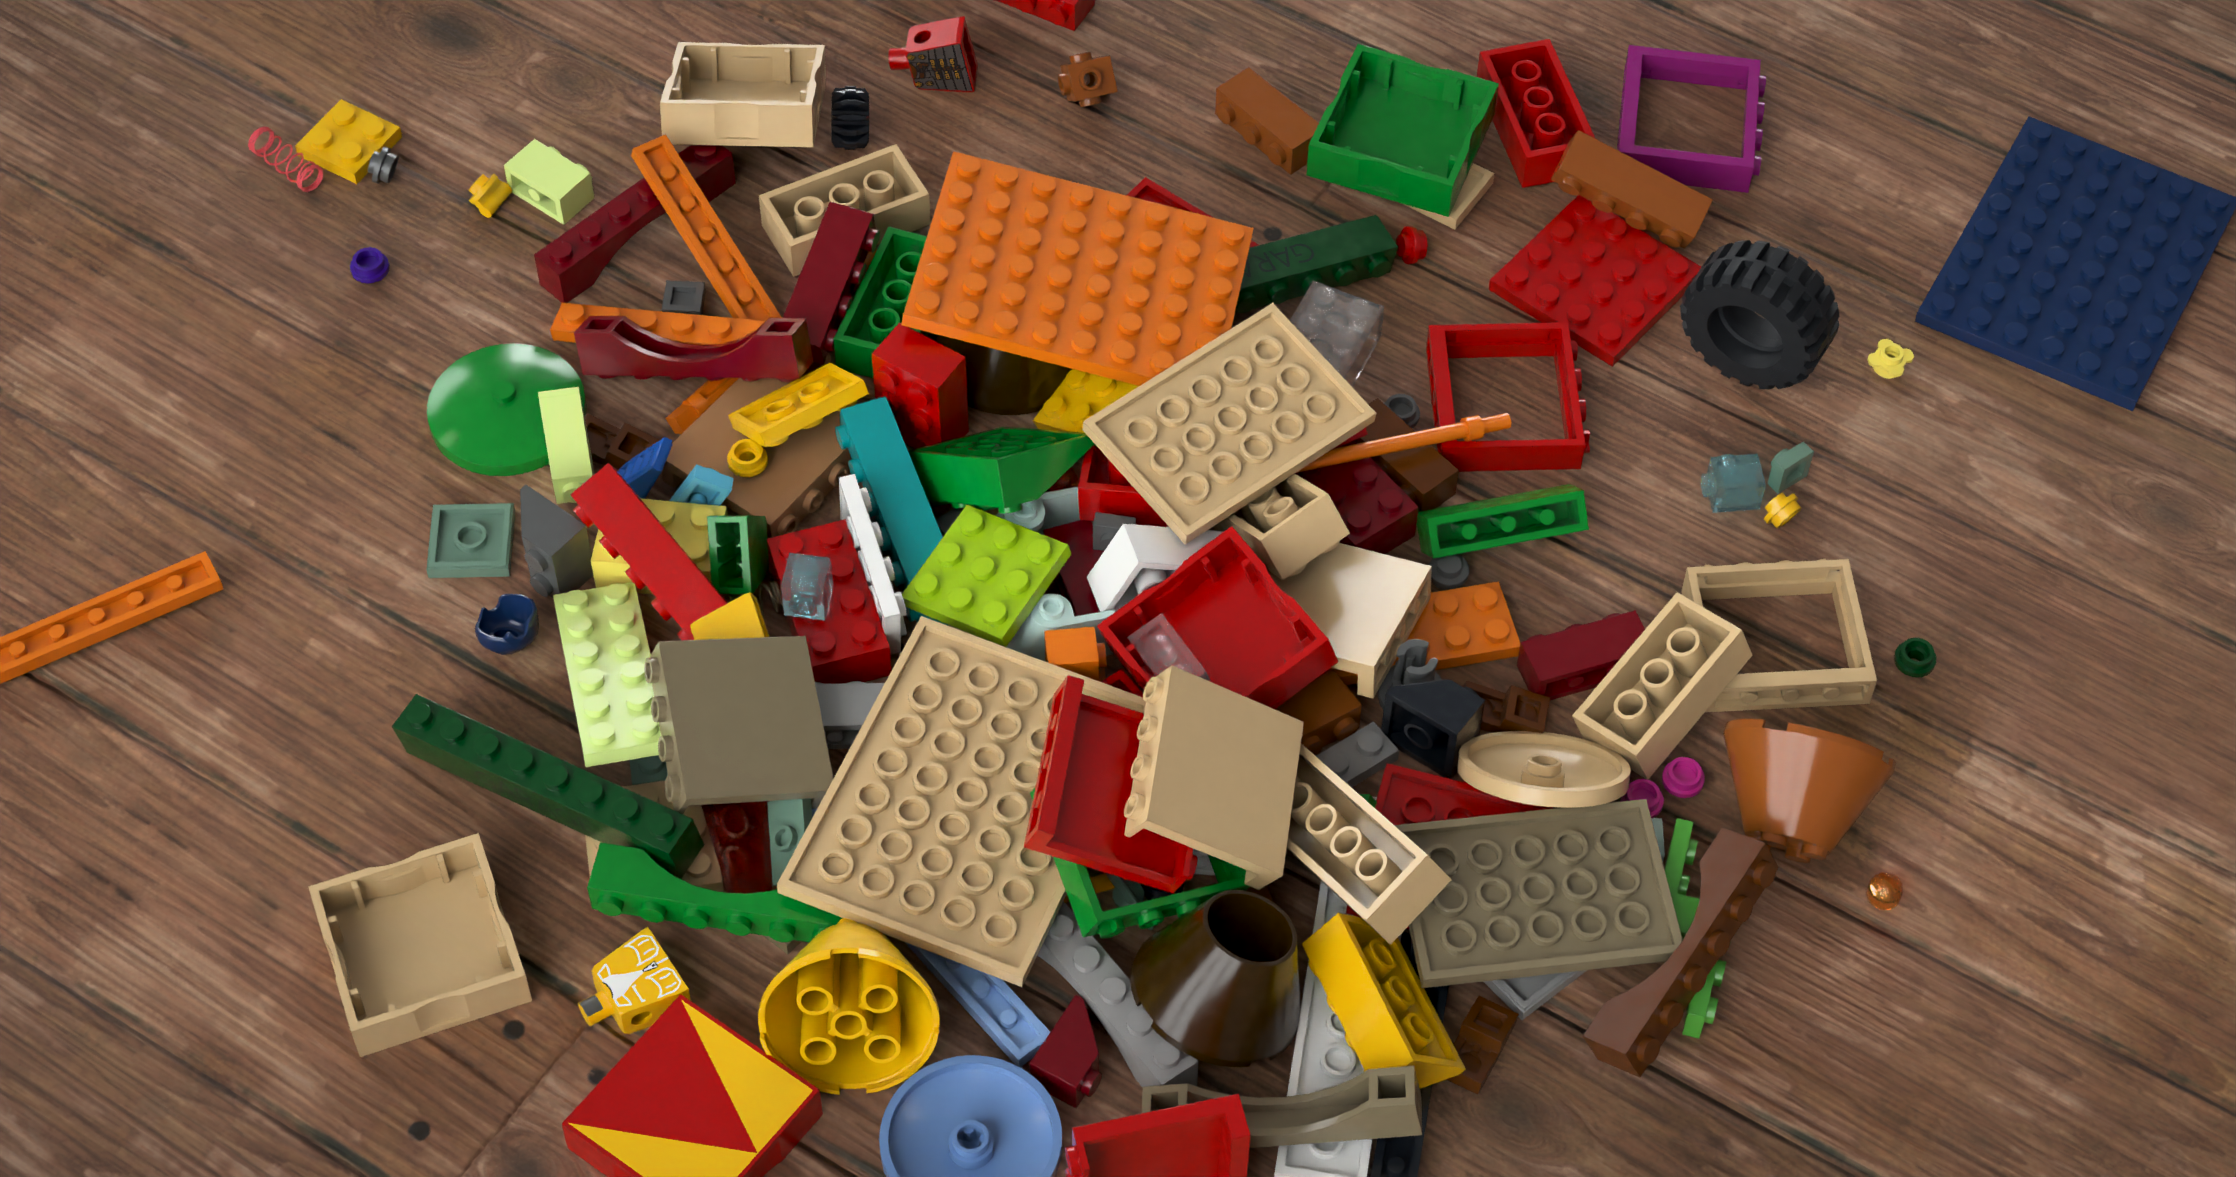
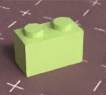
[504,139,594,225]

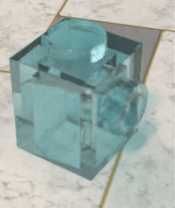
[1701,454,1766,513]
[781,552,834,620]

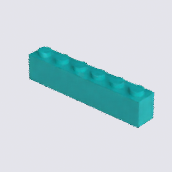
[835,396,948,626]

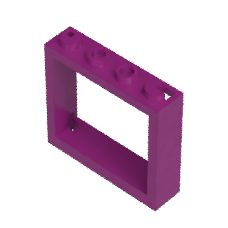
[1617,45,1766,193]

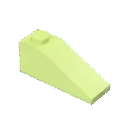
[538,387,594,504]

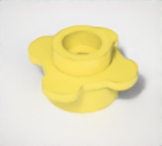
[1867,339,1914,379]

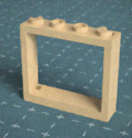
[1681,558,1877,712]

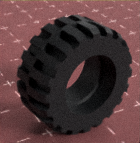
[1680,240,1840,390]

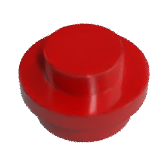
[1396,226,1428,264]

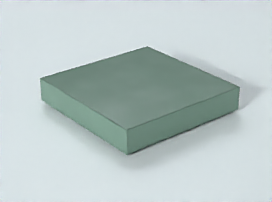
[426,503,515,578]

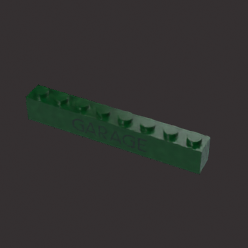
[1235,215,1398,314]
[392,694,705,879]

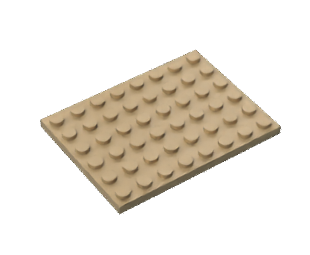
[777,616,1146,987]

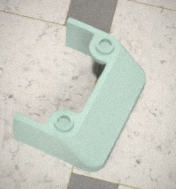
[995,487,1116,661]

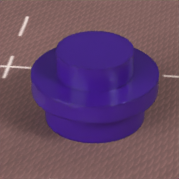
[350,247,389,283]

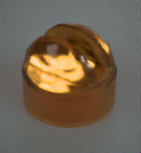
[1866,872,1903,910]

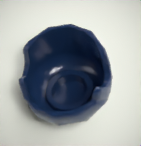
[474,594,539,655]

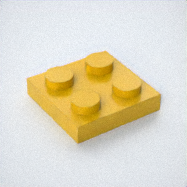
[295,99,402,184]

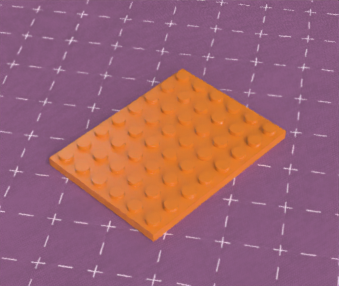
[901,151,1254,386]

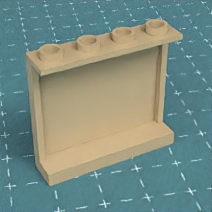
[1268,543,1432,698]
[1124,666,1304,890]

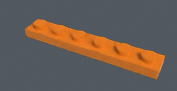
[631,134,782,321]
[550,303,765,346]
[0,551,224,684]

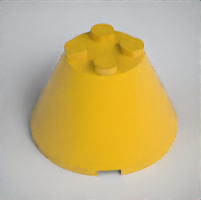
[758,918,940,1095]

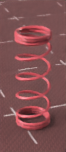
[248,127,323,192]

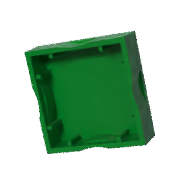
[1306,44,1499,217]

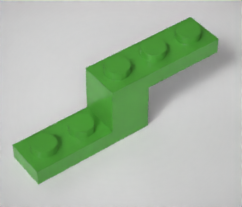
[1664,818,1729,1039]

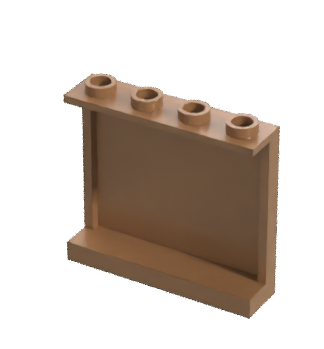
[661,378,852,538]

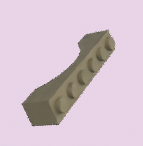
[1142,1066,1422,1148]

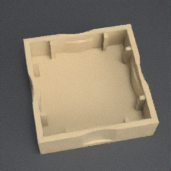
[660,42,826,147]
[308,833,532,1057]

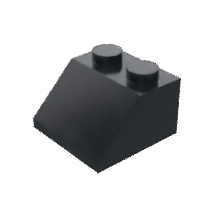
[1381,679,1485,779]

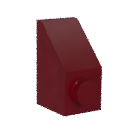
[1030,995,1102,1108]

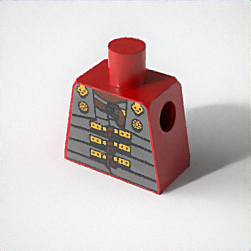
[888,16,978,92]

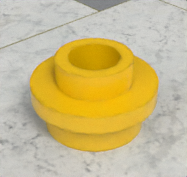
[727,439,768,477]
[1763,492,1802,529]

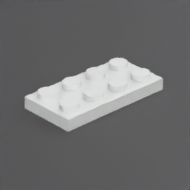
[839,474,907,655]

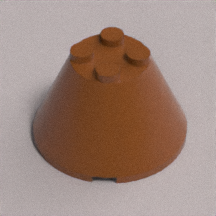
[1723,719,1896,863]

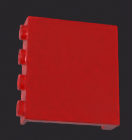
[1024,675,1198,893]
[1065,1093,1251,1177]

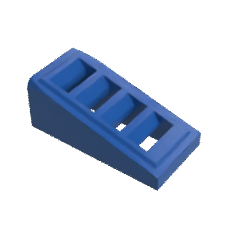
[618,437,673,499]

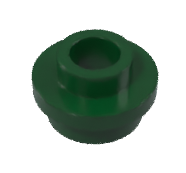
[1894,637,1936,677]

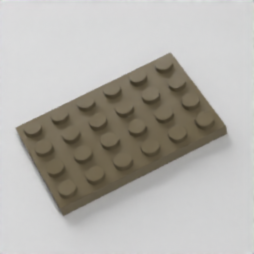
[1394,799,1683,988]

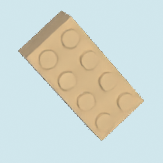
[759,144,931,277]
[1213,474,1350,580]
[1572,592,1752,780]

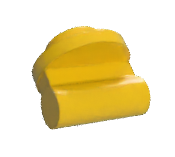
[468,173,512,218]

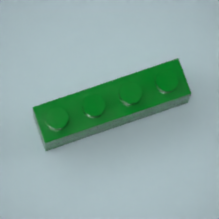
[1417,484,1589,559]

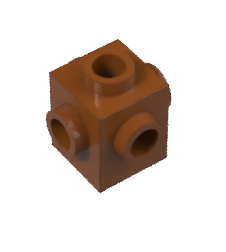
[1058,52,1118,107]

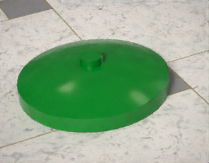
[427,343,587,476]

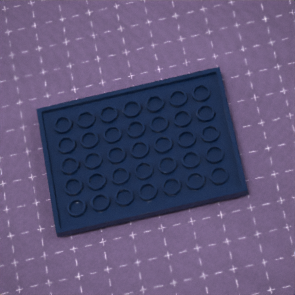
[1915,116,2236,411]

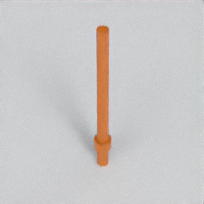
[1296,413,1511,473]

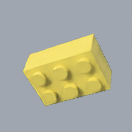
[591,499,728,594]

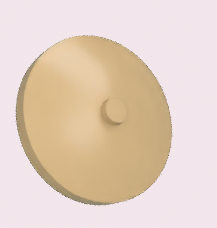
[1457,731,1631,808]

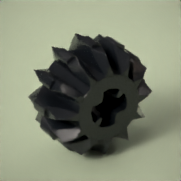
[831,86,869,150]

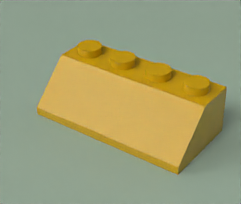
[1302,913,1466,1089]

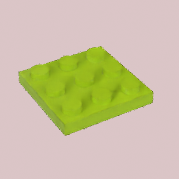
[902,505,1071,647]

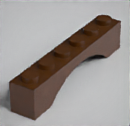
[1583,828,1779,1078]

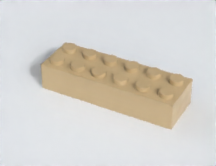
[1286,744,1452,945]

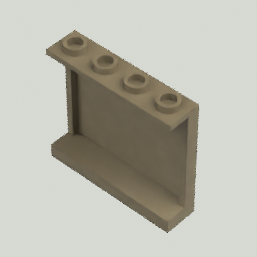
[644,636,834,814]

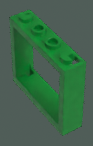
[1030,786,1250,939]

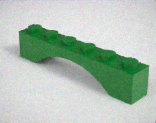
[587,842,843,942]

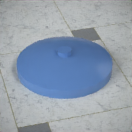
[879,1055,1062,1177]

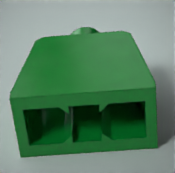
[707,515,769,594]

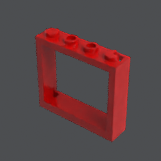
[1426,322,1590,472]

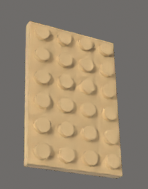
[1082,303,1376,545]

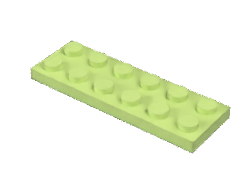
[553,582,661,767]

